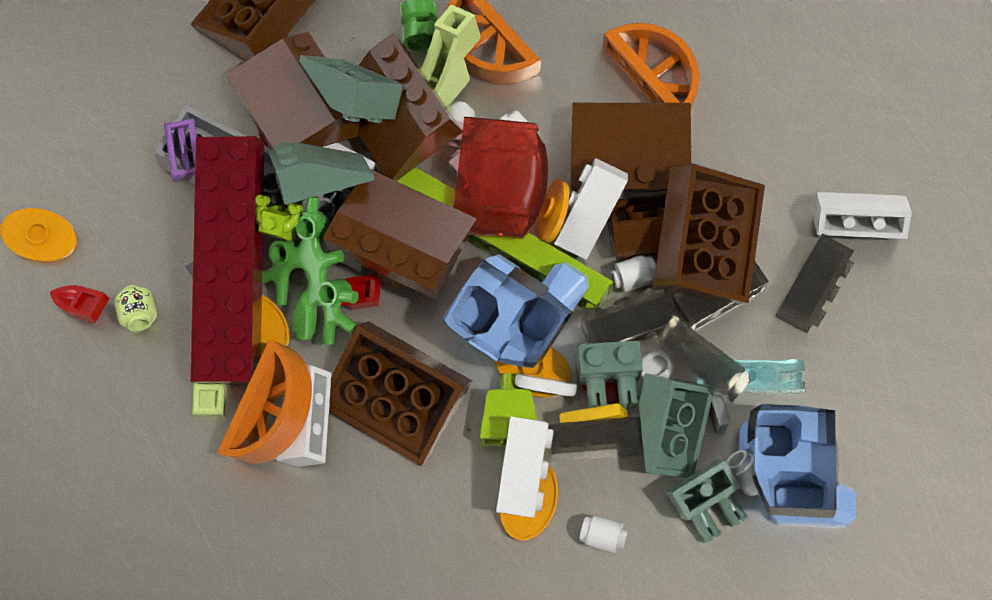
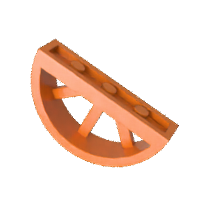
[447,0,541,84]
[602,23,699,110]
[217,339,312,464]

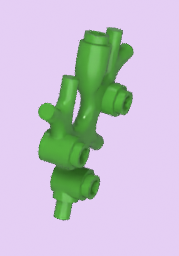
[262,196,358,345]

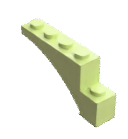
[421,4,481,107]

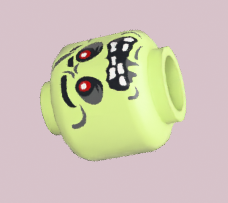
[114,285,157,332]

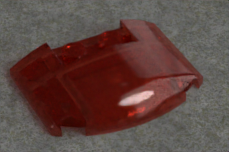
[453,116,548,239]

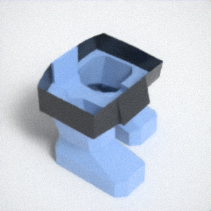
[443,254,589,368]
[738,404,856,529]

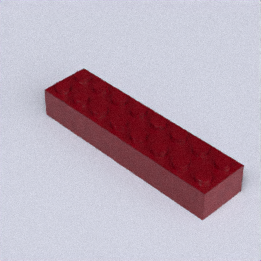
[190,136,265,384]

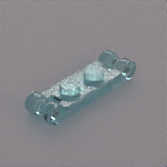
[695,357,806,394]

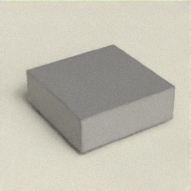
[709,394,731,433]

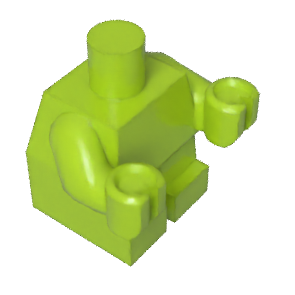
[255,195,303,241]

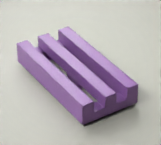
[164,119,197,182]

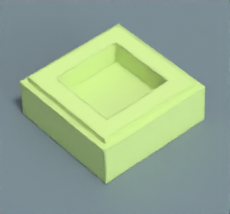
[192,384,226,417]

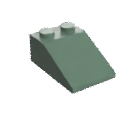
[299,55,403,123]
[268,142,375,205]
[638,373,715,478]

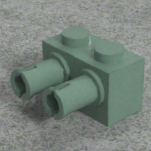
[575,341,643,409]
[665,459,748,543]

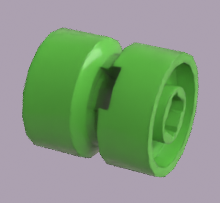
[400,0,438,51]

